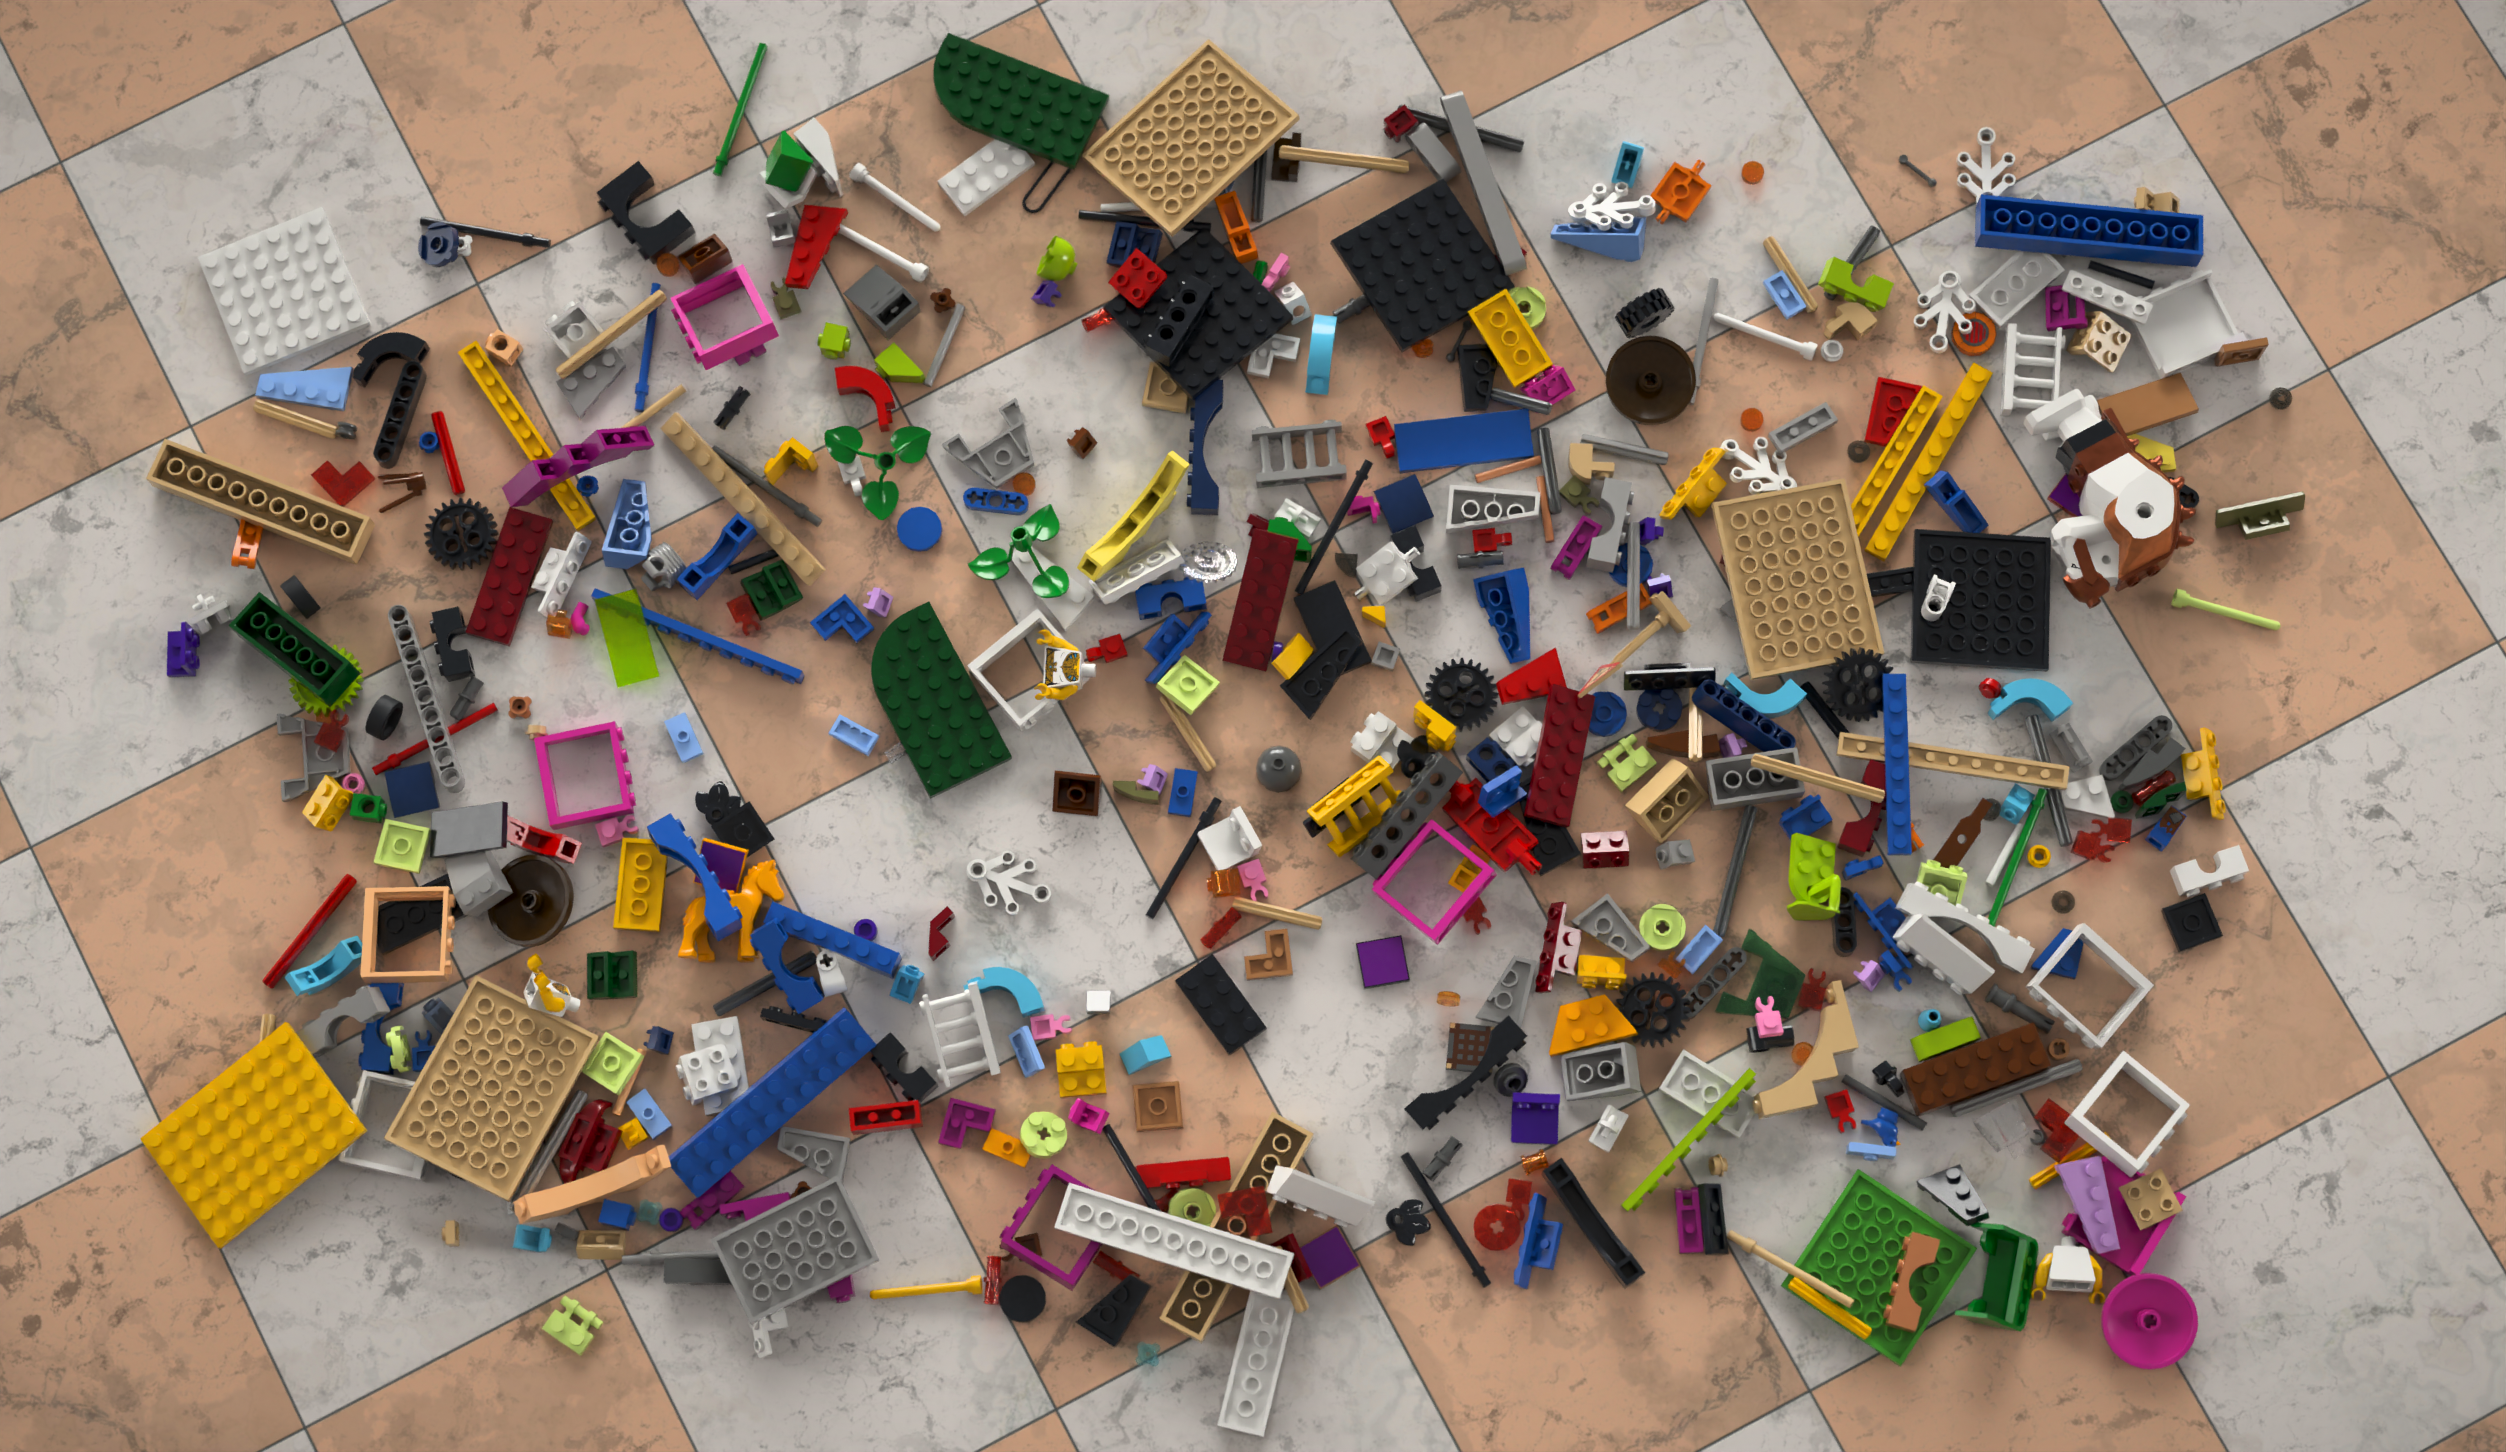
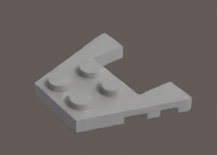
[942,398,1034,489]
[277,714,351,802]

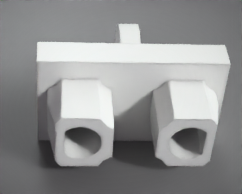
[1274,498,1321,539]
[188,594,232,635]
[1588,1104,1629,1153]

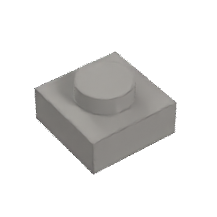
[1371,642,1400,672]

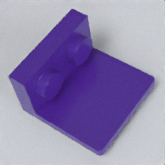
[167,621,200,677]
[1511,1092,1560,1145]

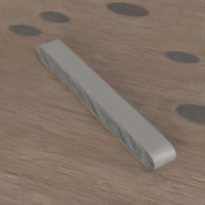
[1440,91,1527,276]
[388,605,465,793]

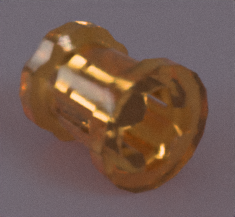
[1520,1149,1549,1176]

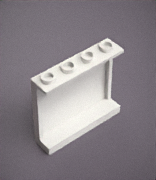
[2131,270,2247,379]

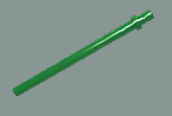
[713,43,768,177]
[1988,788,2048,927]

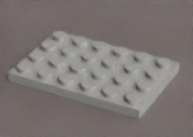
[711,1176,880,1324]

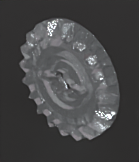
[1179,542,1238,584]

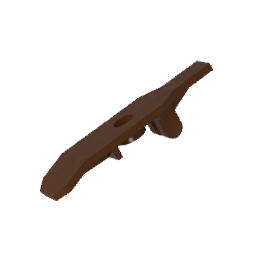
[1933,798,1993,869]

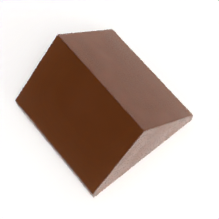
[677,234,733,285]
[1052,770,1102,816]

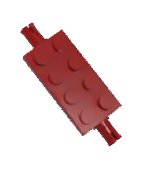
[1442,778,1542,875]

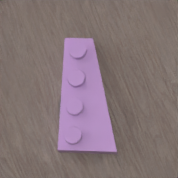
[2054,1156,2120,1254]

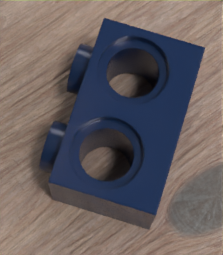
[1466,737,1517,783]

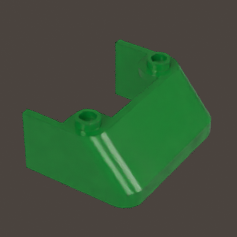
[1955,1222,2039,1331]

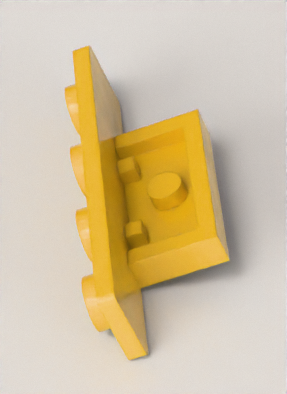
[1659,448,1727,520]
[2181,727,2226,820]

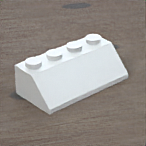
[1892,914,1995,995]
[1267,1165,1375,1228]

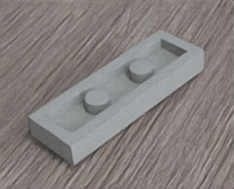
[1768,402,1838,454]

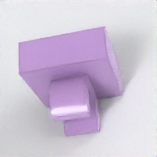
[863,587,893,618]
[1718,733,1747,758]
[1137,764,1168,795]
[1853,960,1885,992]

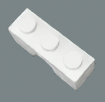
[2170,845,2249,898]

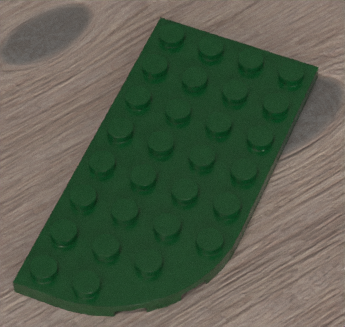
[933,33,1109,170]
[871,601,1012,799]

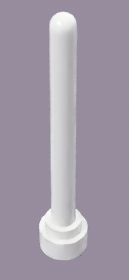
[849,163,941,232]
[838,224,929,283]
[1713,313,1818,361]

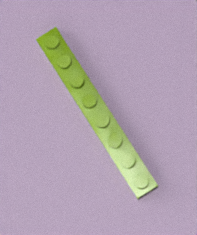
[1621,1068,1756,1212]

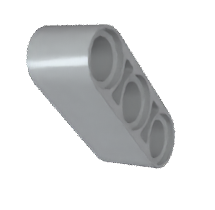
[1405,123,1461,183]

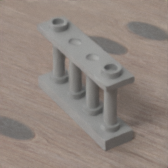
[1252,420,1347,488]

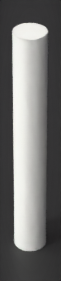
[1985,823,2024,887]

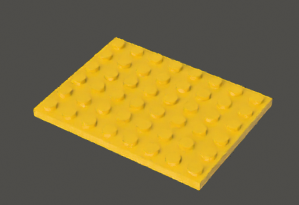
[140,1022,367,1249]

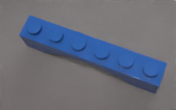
[647,813,743,941]
[763,901,902,979]

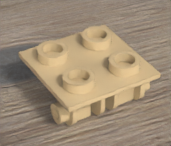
[2119,1168,2183,1230]

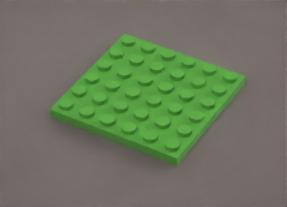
[1781,1169,1977,1366]

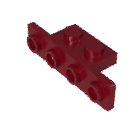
[1535,902,1582,993]

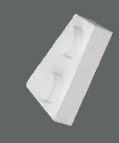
[2059,775,2115,819]

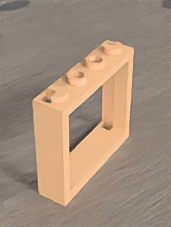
[361,886,456,983]

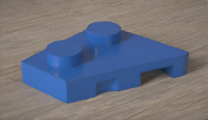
[2031,928,2084,980]

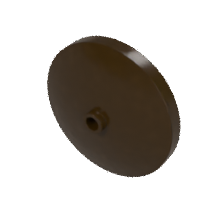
[1605,336,1696,425]
[488,855,574,947]

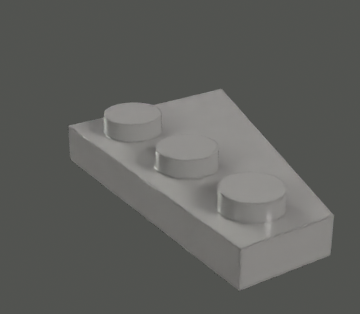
[1571,893,1651,962]

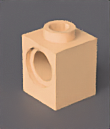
[485,329,523,367]

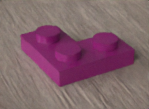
[938,1098,996,1149]

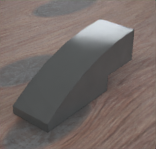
[2118,737,2186,791]
[664,1258,732,1285]

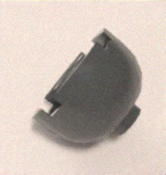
[1256,745,1302,793]

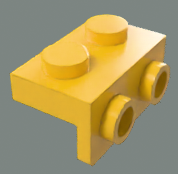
[302,775,353,832]

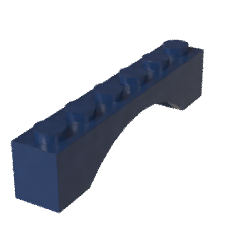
[1187,379,1224,515]

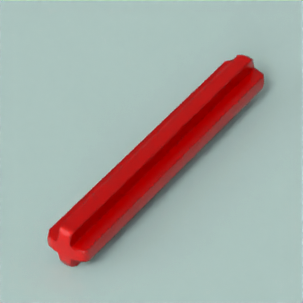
[431,411,465,495]

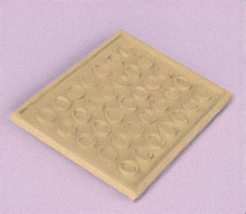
[1082,39,1300,237]
[1711,478,1885,680]
[384,975,600,1202]

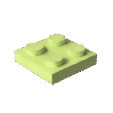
[1155,655,1220,715]
[373,819,431,874]
[581,1032,644,1095]

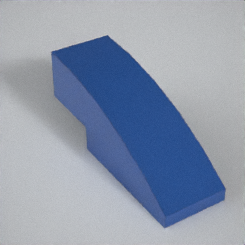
[1924,471,1989,533]

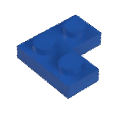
[810,594,874,643]

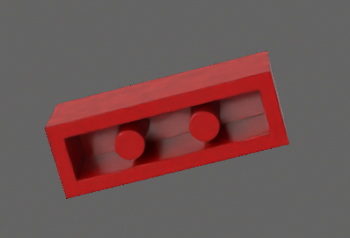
[848,1100,923,1135]

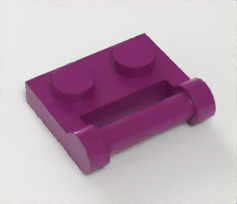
[2045,285,2088,332]

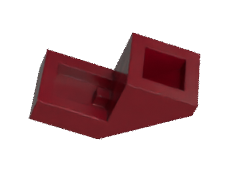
[928,906,955,961]

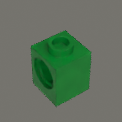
[350,793,387,823]

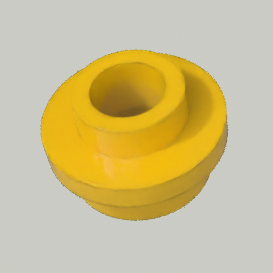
[2027,845,2051,868]

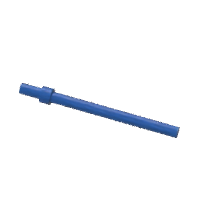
[635,283,661,412]

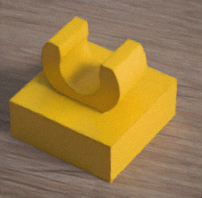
[618,1117,649,1150]

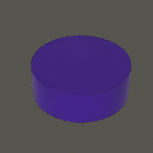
[1271,641,1283,663]
[854,919,878,941]
[659,1208,684,1232]

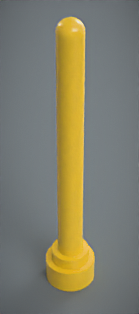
[869,1275,983,1299]

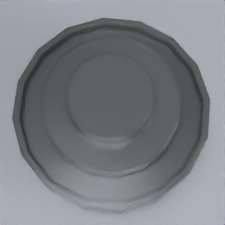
[1493,1063,1528,1097]

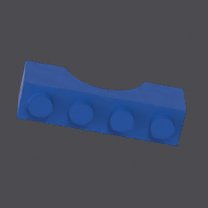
[677,513,758,600]
[750,917,825,1014]
[358,983,404,1075]

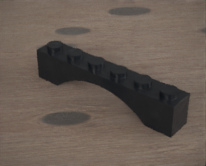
[1404,1015,1527,1130]
[1541,1157,1645,1289]

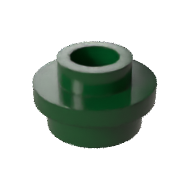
[2110,790,2134,814]

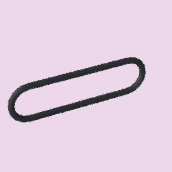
[1022,161,1071,213]

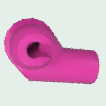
[570,602,590,636]

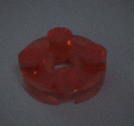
[1473,1203,1521,1251]

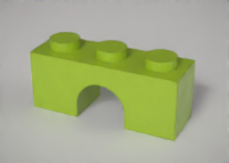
[1818,257,1894,312]

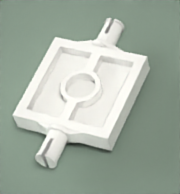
[1355,542,1420,605]

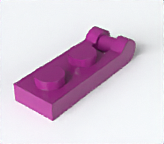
[1550,515,1602,580]
[680,1171,745,1230]
[1674,1187,1704,1254]

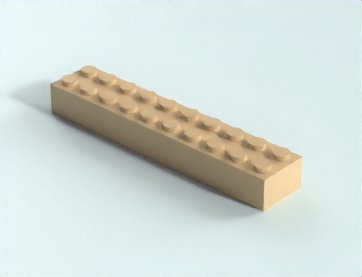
[146,439,375,565]
[1159,1112,1314,1344]

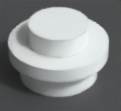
[1821,340,1843,362]

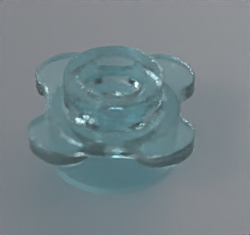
[636,1199,663,1225]
[1136,1342,1160,1367]

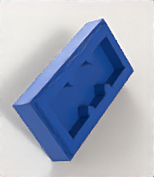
[1168,768,1198,817]

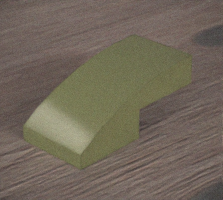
[1113,781,1159,805]

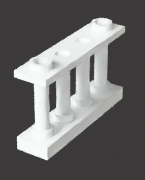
[2000,323,2065,416]
[919,981,1000,1087]

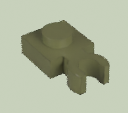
[771,277,801,320]
[1559,475,1600,516]

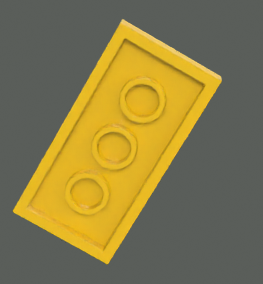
[1468,289,1553,388]
[613,837,668,932]

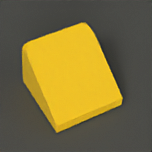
[1362,606,1386,628]

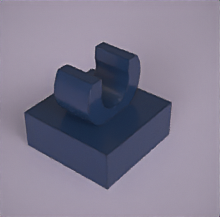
[644,1026,674,1055]

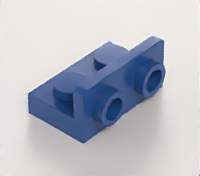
[1478,765,1527,817]
[1779,794,1833,841]

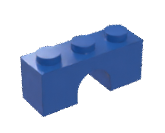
[1135,576,1207,620]

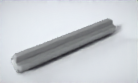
[1580,434,1669,465]

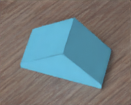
[1611,141,1644,188]
[1120,1035,1171,1075]

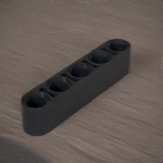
[373,361,427,469]

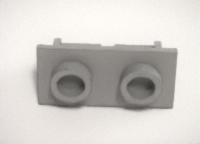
[2049,723,2093,773]

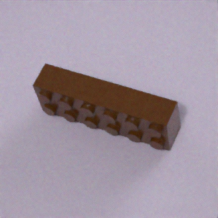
[1900,1022,2051,1117]

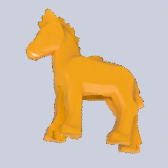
[678,860,785,963]

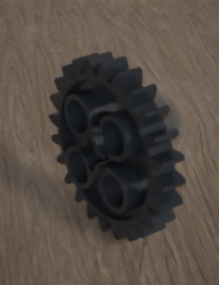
[424,497,499,571]
[1822,647,1894,722]
[1424,658,1499,732]
[1616,972,1691,1048]

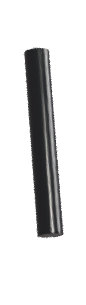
[2088,260,2155,289]
[728,549,780,575]

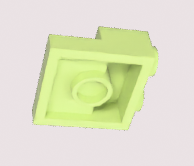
[1916,860,1967,920]

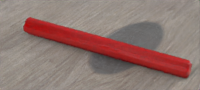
[262,874,357,989]

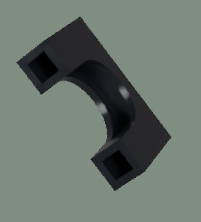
[596,161,695,265]

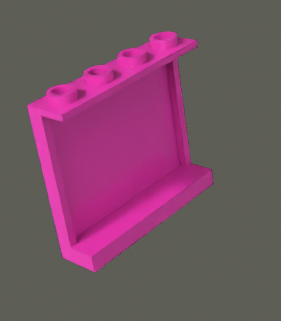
[2062,1155,2187,1276]

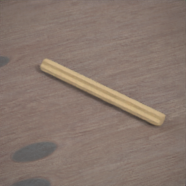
[1279,145,1409,173]
[556,290,667,379]
[1751,754,1885,803]

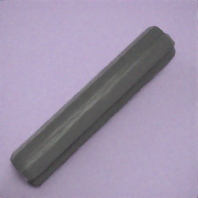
[1490,388,1552,415]

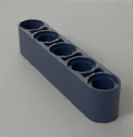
[1692,679,1796,752]

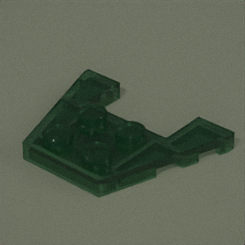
[1715,929,1806,1019]

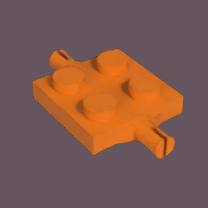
[1650,160,1712,224]

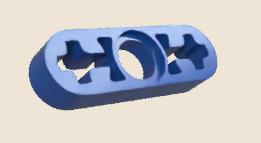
[963,488,1029,515]

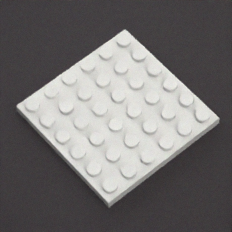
[198,207,371,376]

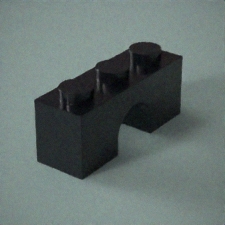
[1390,525,1442,602]
[430,606,475,682]
[870,1032,939,1103]

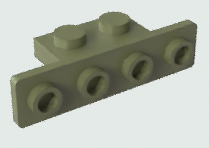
[2215,492,2305,540]

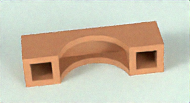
[1883,1232,1940,1333]

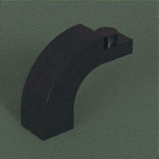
[353,332,430,388]

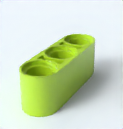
[1910,1017,1981,1062]

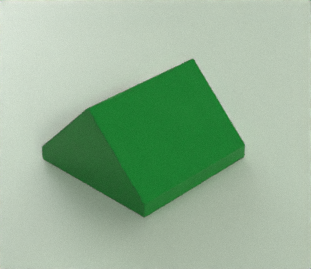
[765,130,813,192]

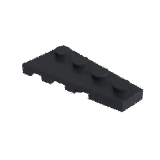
[1519,777,1581,877]

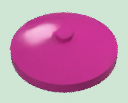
[2101,1273,2198,1369]

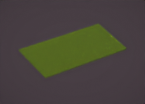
[595,589,659,687]

